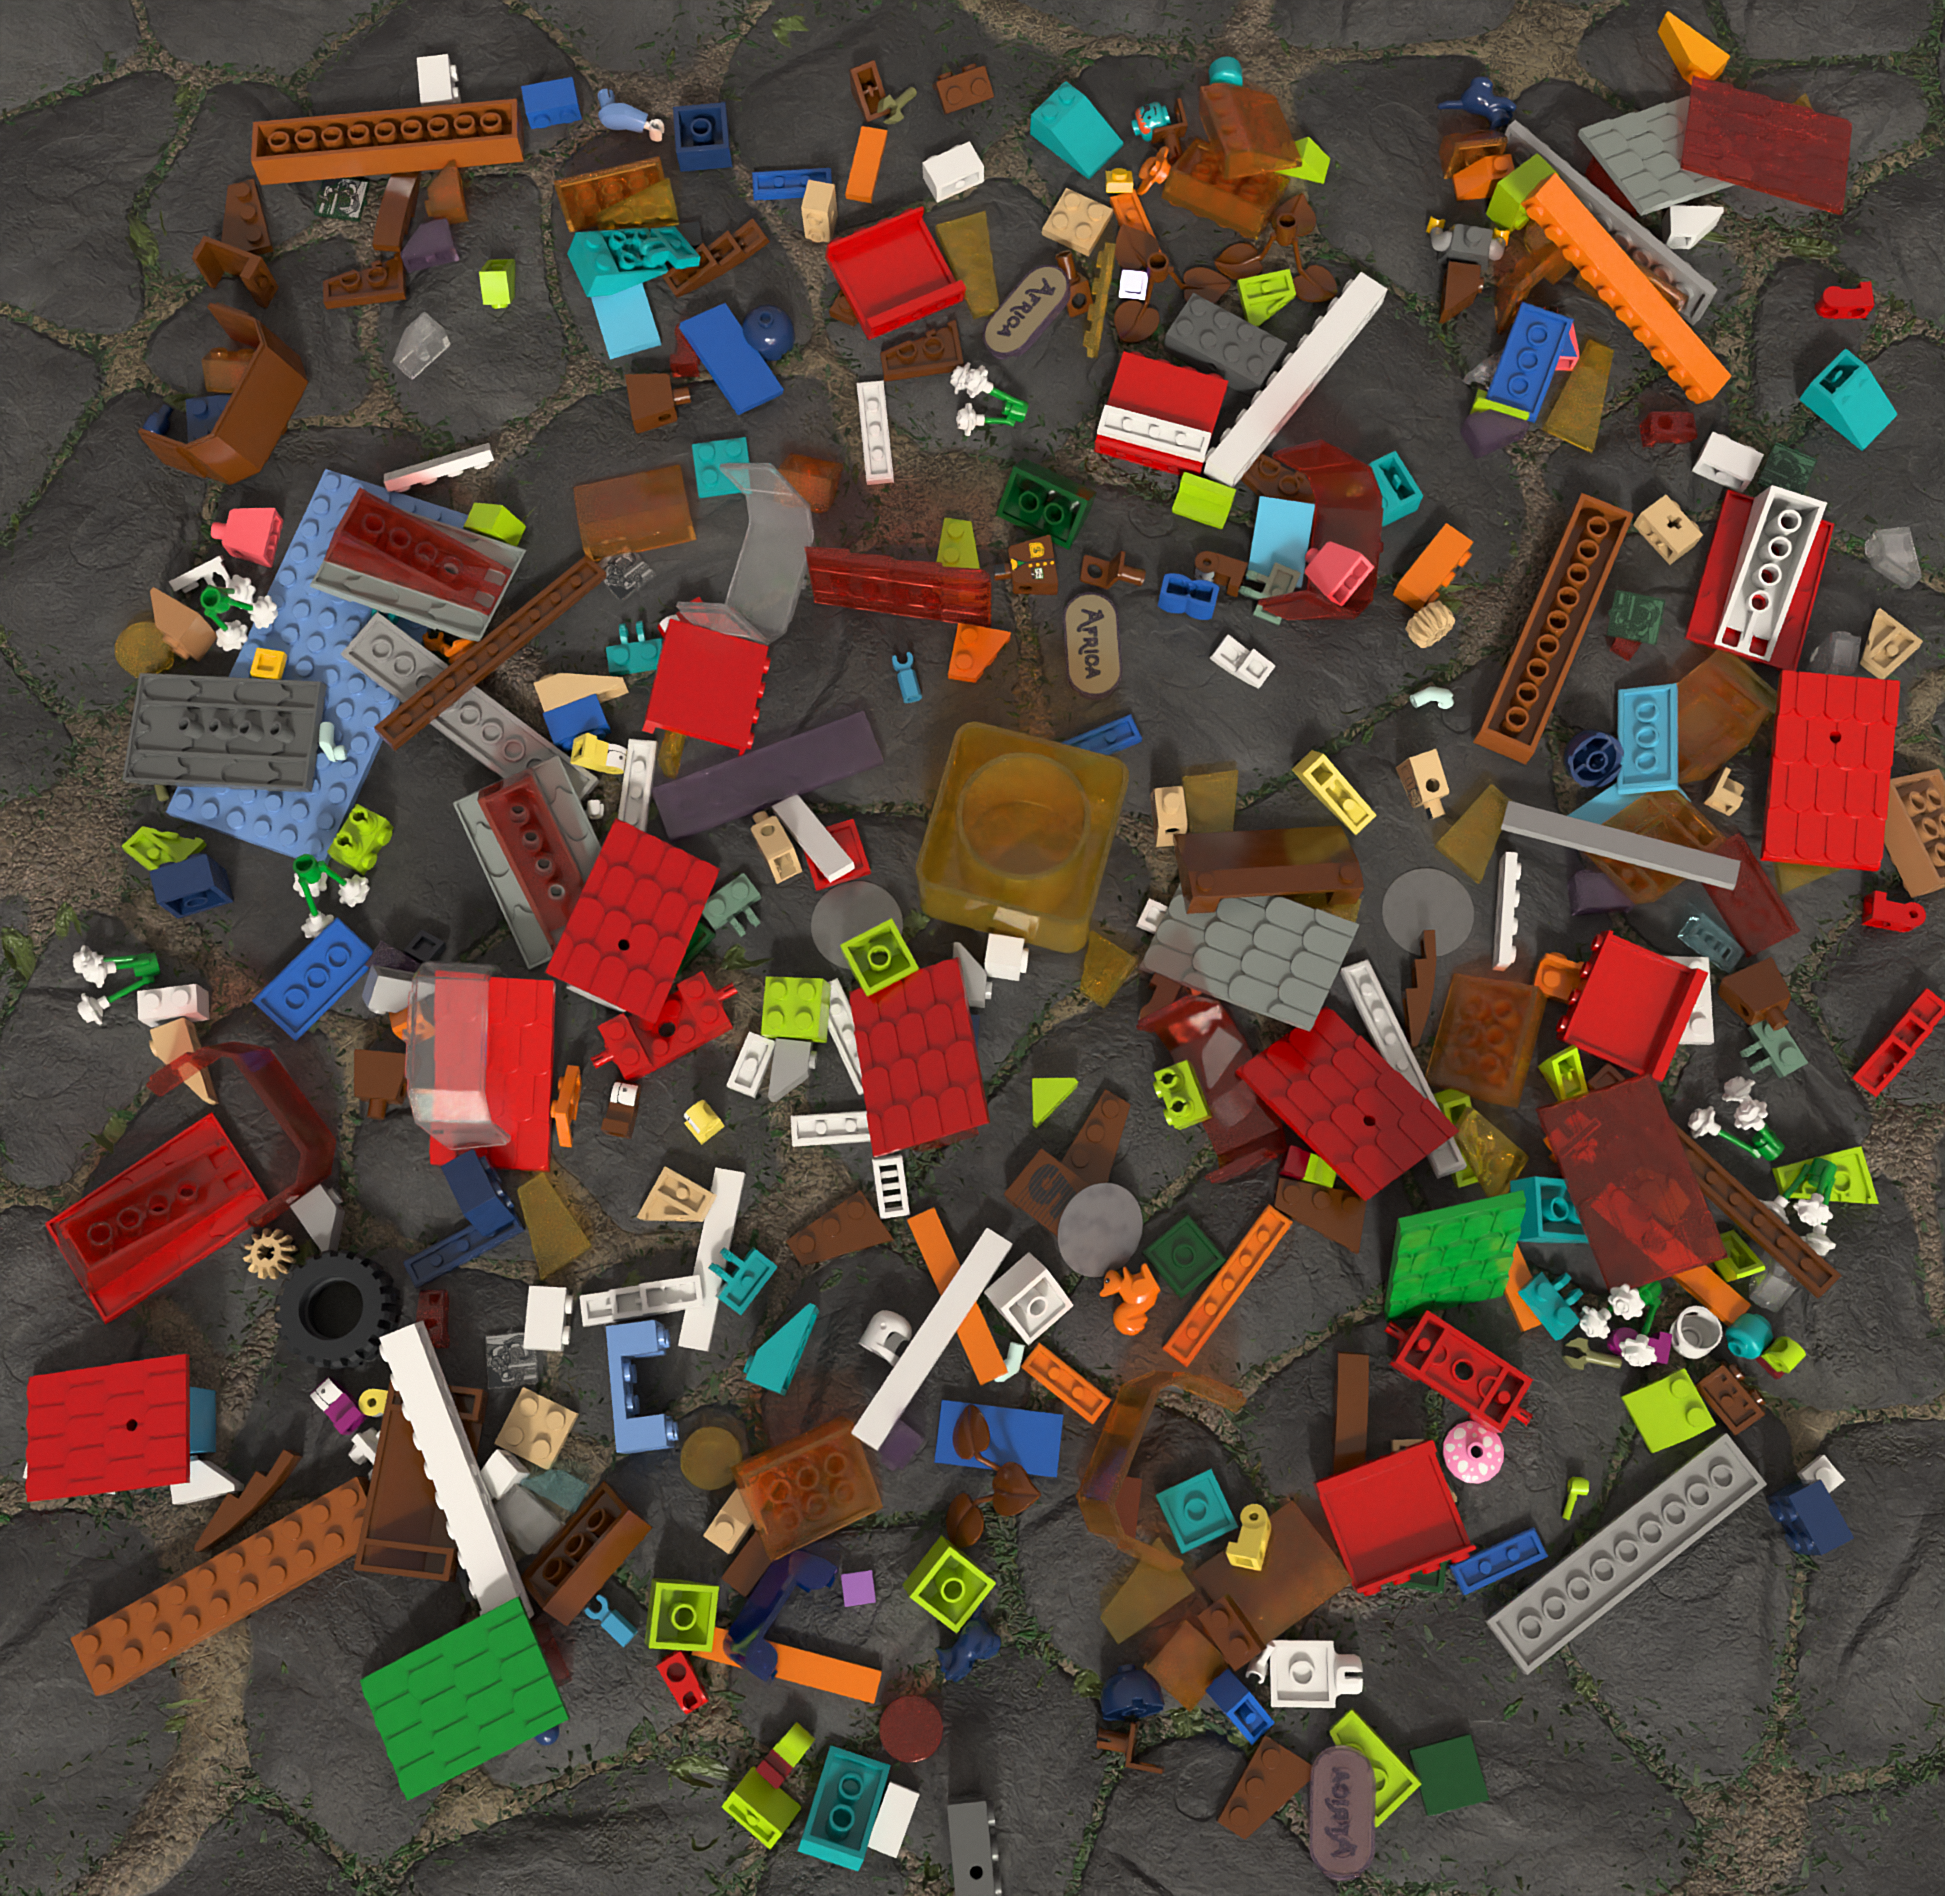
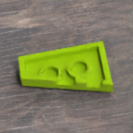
[931,517,986,605]
[1772,1146,1879,1204]
[1329,1707,1422,1828]

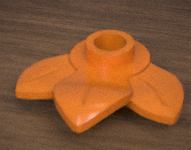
[1137,146,1171,196]

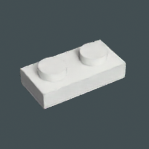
[726,1032,775,1098]

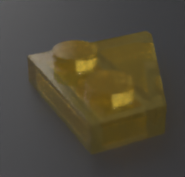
[1080,930,1138,1008]

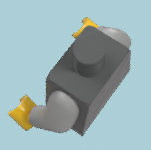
[1426,216,1510,271]

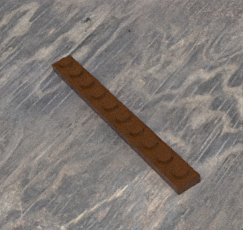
[374,555,606,751]
[1586,1063,1842,1299]

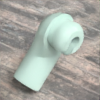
[1410,686,1454,709]
[319,722,347,762]
[994,1342,1025,1382]

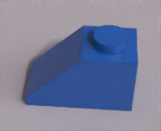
[1205,1668,1275,1745]

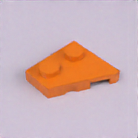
[948,623,1011,683]
[551,1065,582,1147]

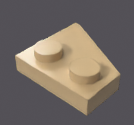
[1860,608,1923,679]
[637,1167,717,1222]

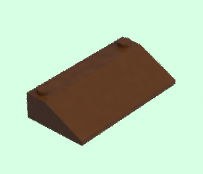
[1173,826,1364,914]
[353,1378,489,1582]

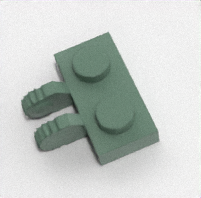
[1238,562,1301,626]
[702,873,761,937]
[1739,1020,1808,1079]

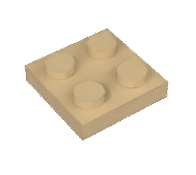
[1042,188,1113,256]
[494,1387,579,1471]

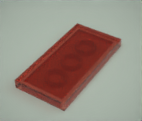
[1701,832,1800,958]

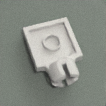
[1269,1640,1363,1708]

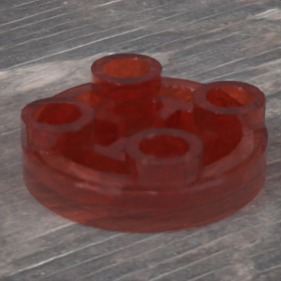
[879,1695,943,1763]

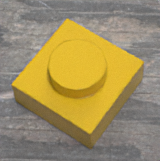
[1105,168,1133,193]
[250,648,288,680]

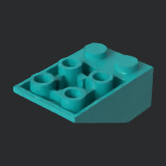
[567,228,668,297]
[1799,348,1898,451]
[1318,451,1423,545]

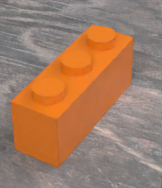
[1393,523,1473,612]

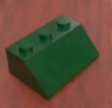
[995,458,1097,550]

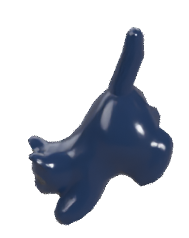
[1437,76,1517,133]
[935,1600,1001,1683]

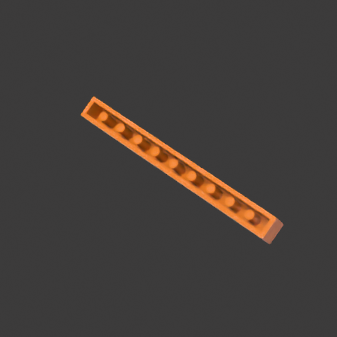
[1521,173,1732,404]

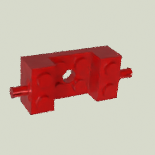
[590,971,738,1083]
[1384,1310,1533,1434]

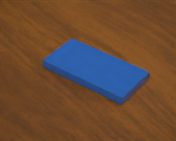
[1485,302,1574,423]
[679,303,784,415]
[252,917,381,1041]
[934,1400,1063,1478]

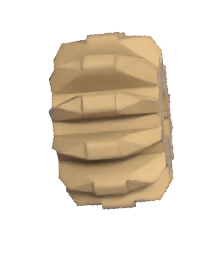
[1405,601,1455,648]
[243,1228,298,1280]

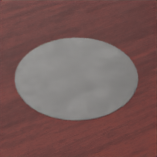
[1382,868,1474,956]
[811,881,903,969]
[1058,1183,1143,1277]

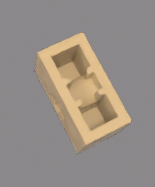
[801,180,838,243]
[1633,495,1703,565]

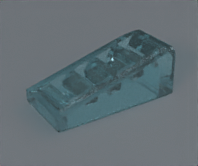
[1677,913,1745,973]

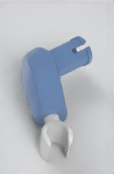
[597,88,664,142]

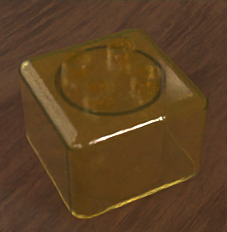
[916,721,1129,954]

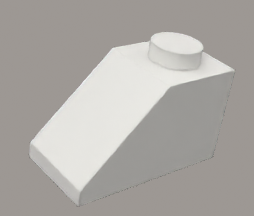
[480,1449,531,1500]
[170,1455,245,1504]

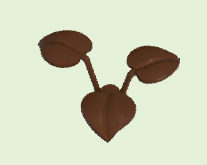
[1214,193,1337,302]
[1114,224,1231,343]
[946,1404,1041,1549]

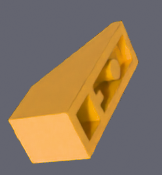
[1657,11,1730,93]

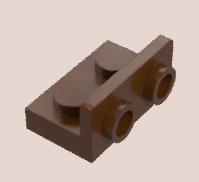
[1694,1359,1767,1436]

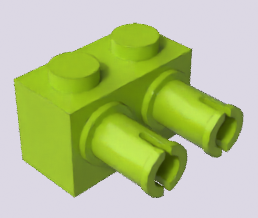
[327,804,394,876]
[1153,1060,1213,1130]

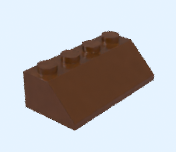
[520,1481,652,1626]

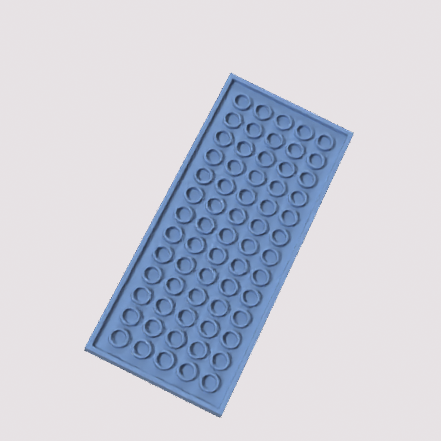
[166,469,471,865]

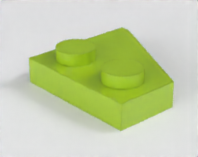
[1236,269,1296,327]
[122,826,206,871]

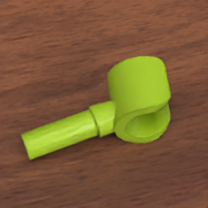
[1562,1477,1589,1520]

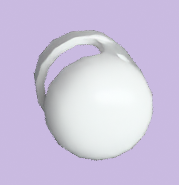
[1669,1306,1722,1359]
[859,1310,912,1367]

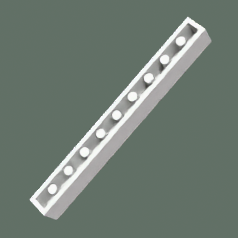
[1203,272,1388,488]
[379,1321,534,1619]

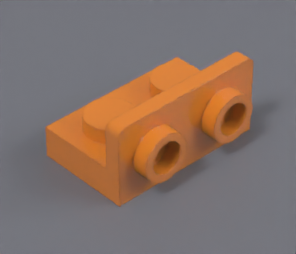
[1530,952,1584,1005]

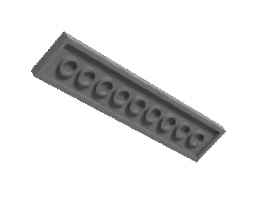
[1497,120,1718,326]
[341,612,599,803]
[1484,1433,1767,1675]

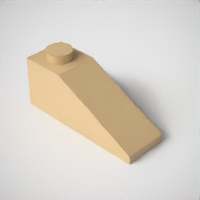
[533,673,629,712]
[149,1017,219,1106]
[703,1456,786,1554]

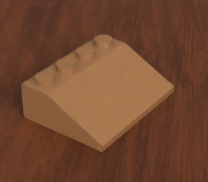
[1884,769,1945,898]

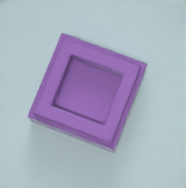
[841,1570,876,1607]

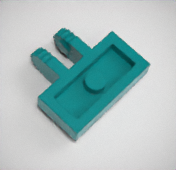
[639,226,701,269]
[606,621,663,676]
[708,1247,778,1315]
[1517,1272,1584,1341]

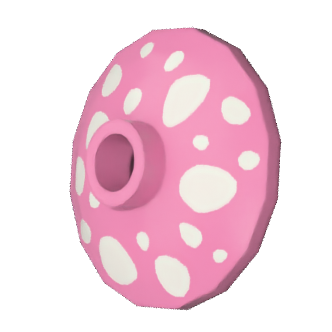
[1442,1421,1504,1483]

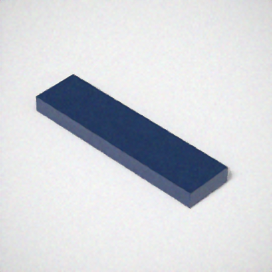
[403,1207,526,1289]

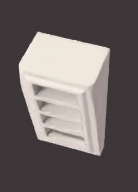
[872,1154,910,1219]

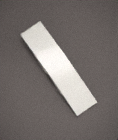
[580,1275,704,1327]

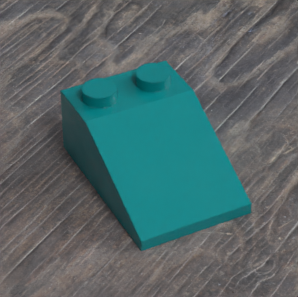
[1030,81,1123,179]
[1510,1176,1607,1243]
[743,1303,820,1396]
[797,1745,891,1872]

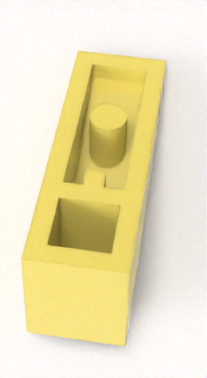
[1291,750,1377,835]

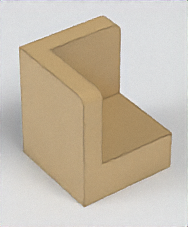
[1703,767,1744,816]

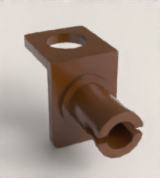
[1150,98,1188,164]
[1055,250,1094,317]
[1079,551,1146,589]
[1097,1720,1165,1774]

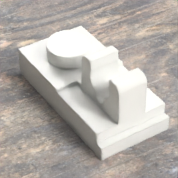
[169,555,230,593]

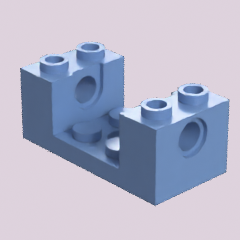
[606,1320,679,1454]

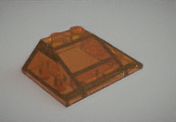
[1494,241,1573,335]
[1677,658,1769,784]
[1583,790,1727,905]

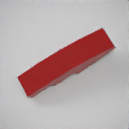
[1851,988,1945,1097]

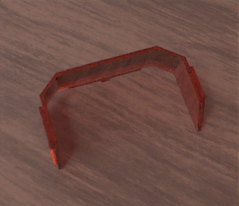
[1258,439,1384,620]
[1136,995,1288,1183]
[146,1041,336,1228]

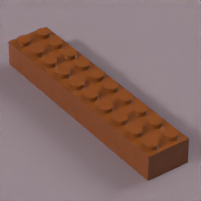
[251,99,524,185]
[1473,493,1634,765]
[70,1476,370,1696]

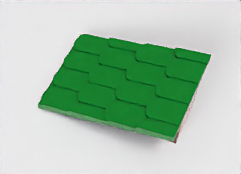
[1384,1190,1526,1323]
[359,1596,572,1801]

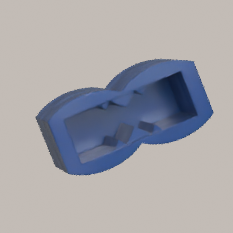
[1158,573,1220,620]

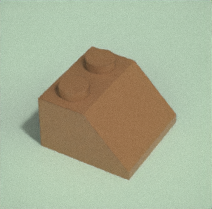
[150,587,217,662]

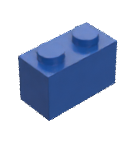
[521,77,582,129]
[542,693,612,752]

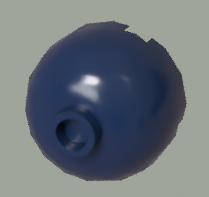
[742,304,795,362]
[1563,729,1624,788]
[1100,1664,1165,1721]

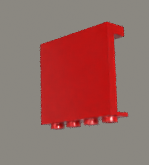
[825,206,967,341]
[1094,351,1228,477]
[642,619,771,758]
[1555,930,1708,1082]
[1312,1439,1476,1596]

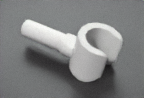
[585,800,604,820]
[1246,1641,1275,1684]

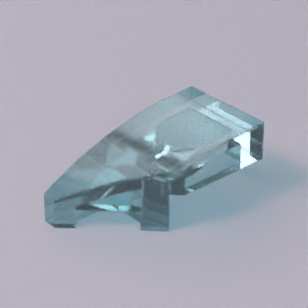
[520,1469,590,1513]

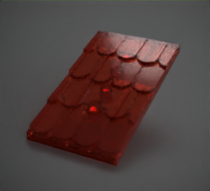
[1681,76,1852,215]
[804,546,991,628]
[1535,1073,1728,1293]

